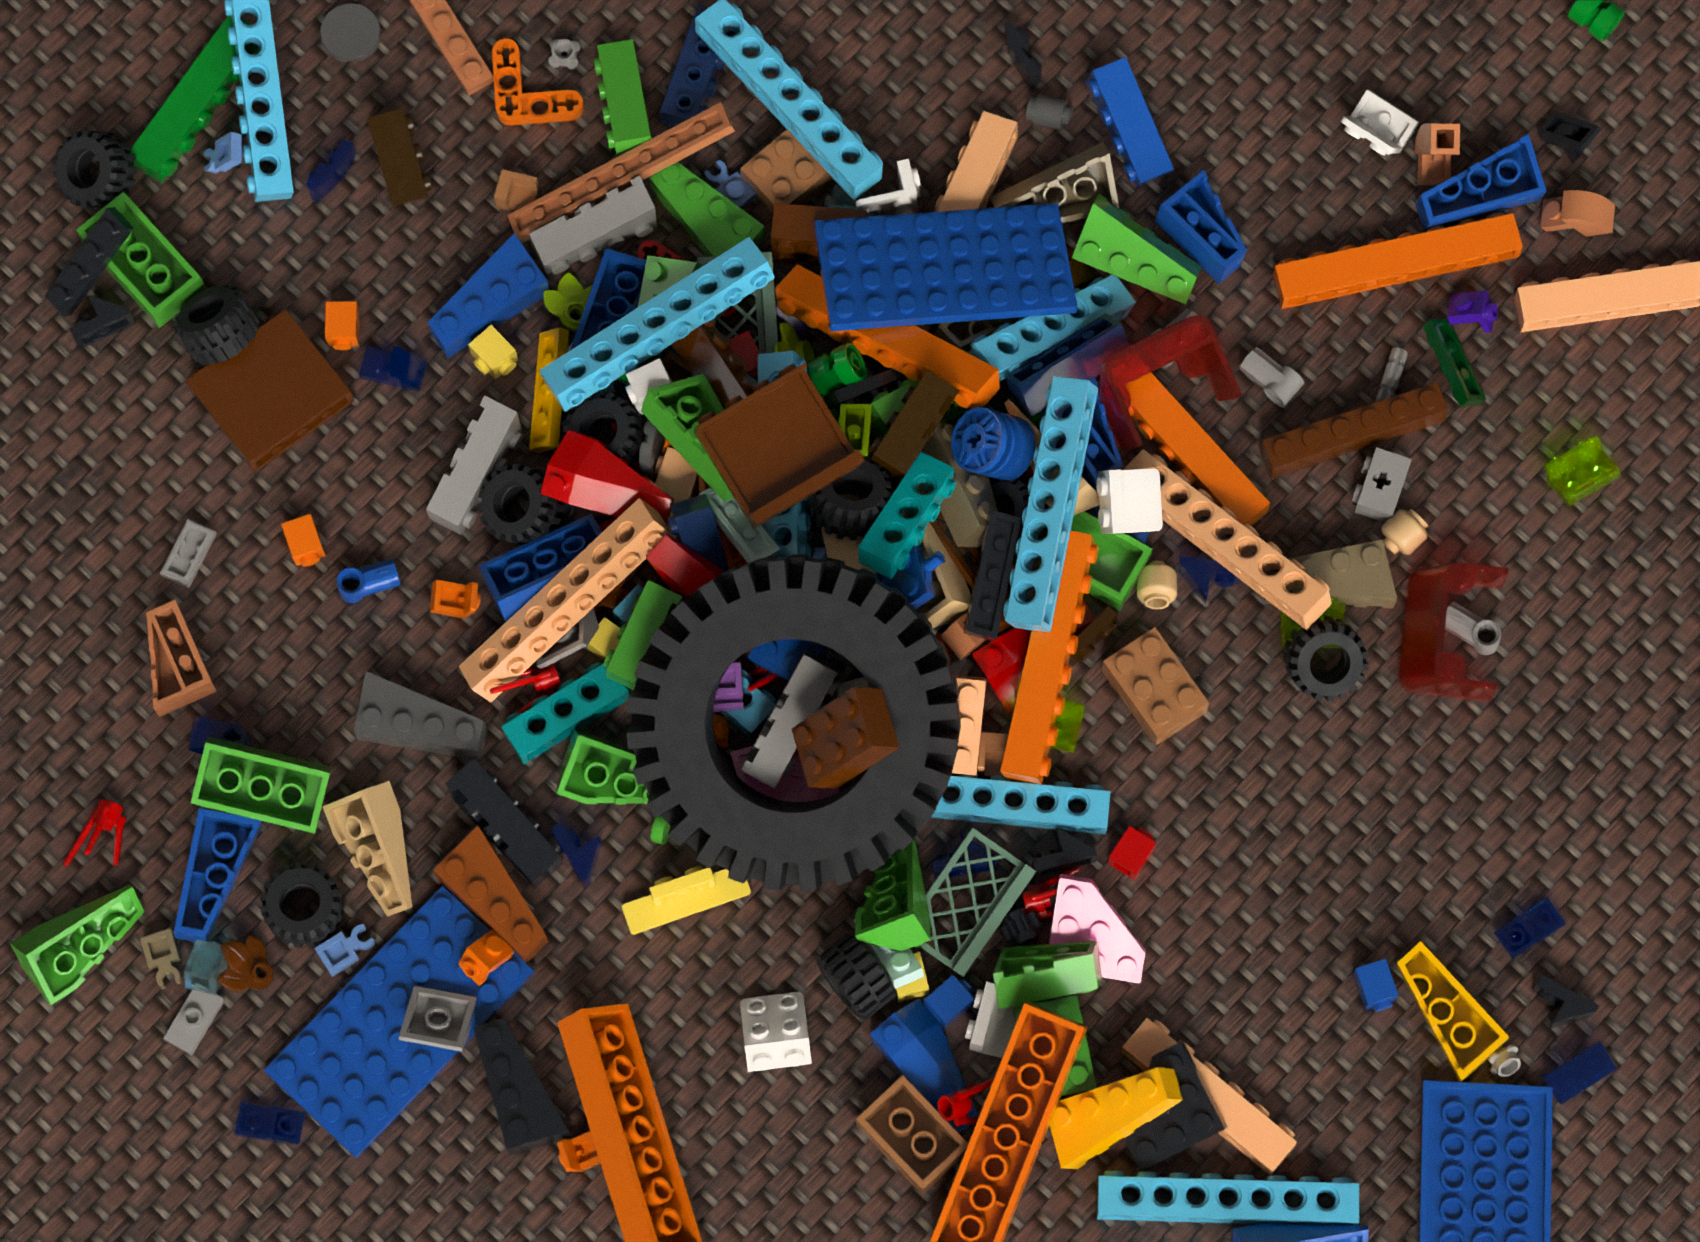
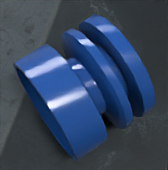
[951,407,1036,481]

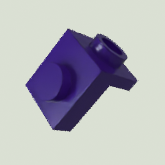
[1447,290,1498,333]

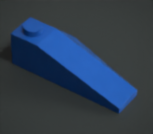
[870,998,978,1133]
[1232,1223,1369,1242]

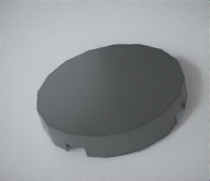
[320,3,381,63]
[639,418,665,476]

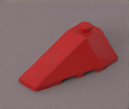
[540,429,674,527]
[646,532,725,601]

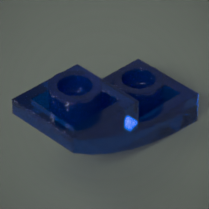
[307,139,357,202]
[1494,897,1566,959]
[1543,1041,1617,1105]
[233,1102,305,1145]

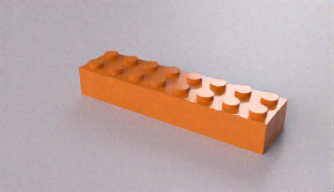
[930,1002,1088,1242]
[557,1004,702,1242]

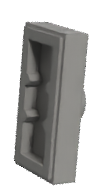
[160,519,217,588]
[163,983,225,1055]

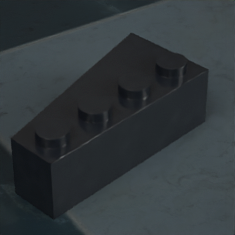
[445,759,563,889]
[473,1018,572,1156]

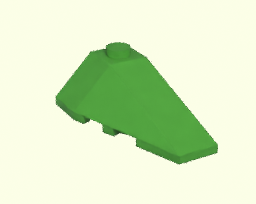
[855,838,930,951]

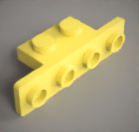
[622,866,751,935]

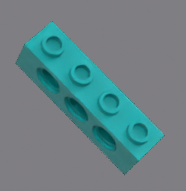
[858,452,956,579]
[501,662,629,765]

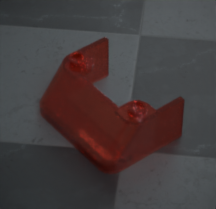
[1100,315,1242,449]
[1398,562,1509,702]

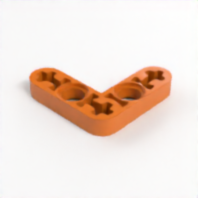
[492,38,584,125]

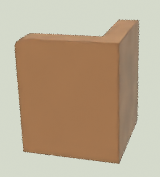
[494,169,540,212]
[978,732,1009,777]

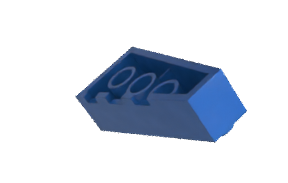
[1415,134,1547,232]

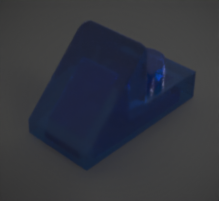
[359,346,427,392]
[1178,556,1240,604]
[551,822,602,888]
[932,832,997,880]

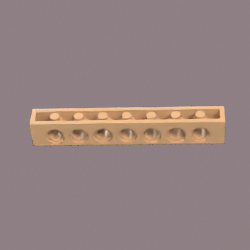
[1123,449,1332,630]
[459,498,672,702]

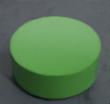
[650,815,670,845]

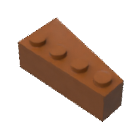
[433,826,548,964]

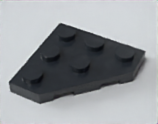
[1126,1041,1227,1171]

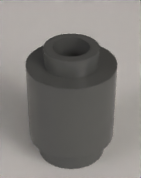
[1026,95,1072,130]

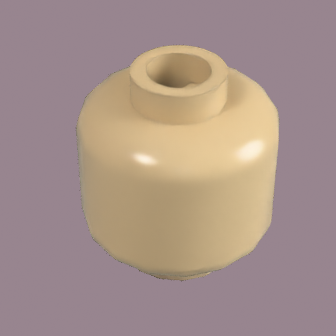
[1381,509,1428,555]
[1137,561,1177,610]

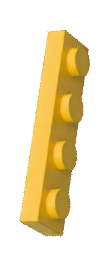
[529,327,569,453]

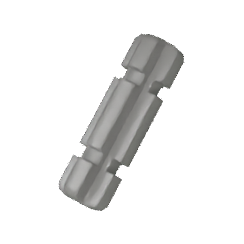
[1376,347,1408,402]

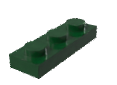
[1422,319,1487,407]

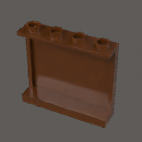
[186,309,354,473]
[694,363,865,529]

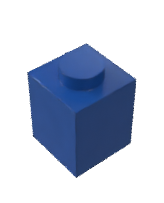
[1353,959,1398,1012]
[924,975,975,1029]

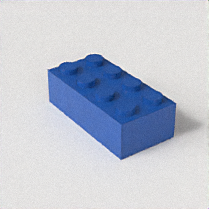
[478,514,602,622]

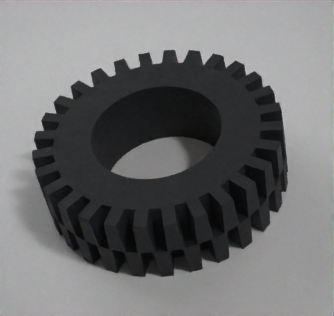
[627,554,961,891]

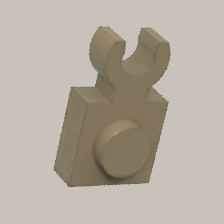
[140,928,182,989]

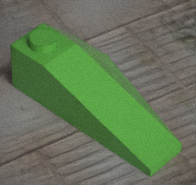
[556,728,650,805]
[10,885,145,1005]

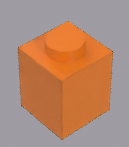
[325,301,360,350]
[281,514,326,566]

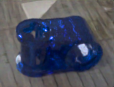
[187,717,252,754]

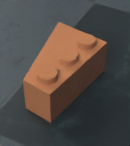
[146,600,217,717]

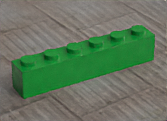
[129,16,260,184]

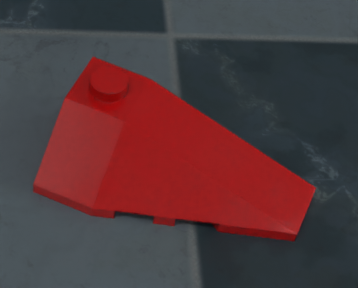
[972,600,1096,713]

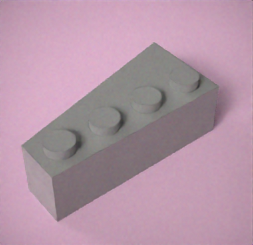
[529,176,657,275]
[426,396,523,535]

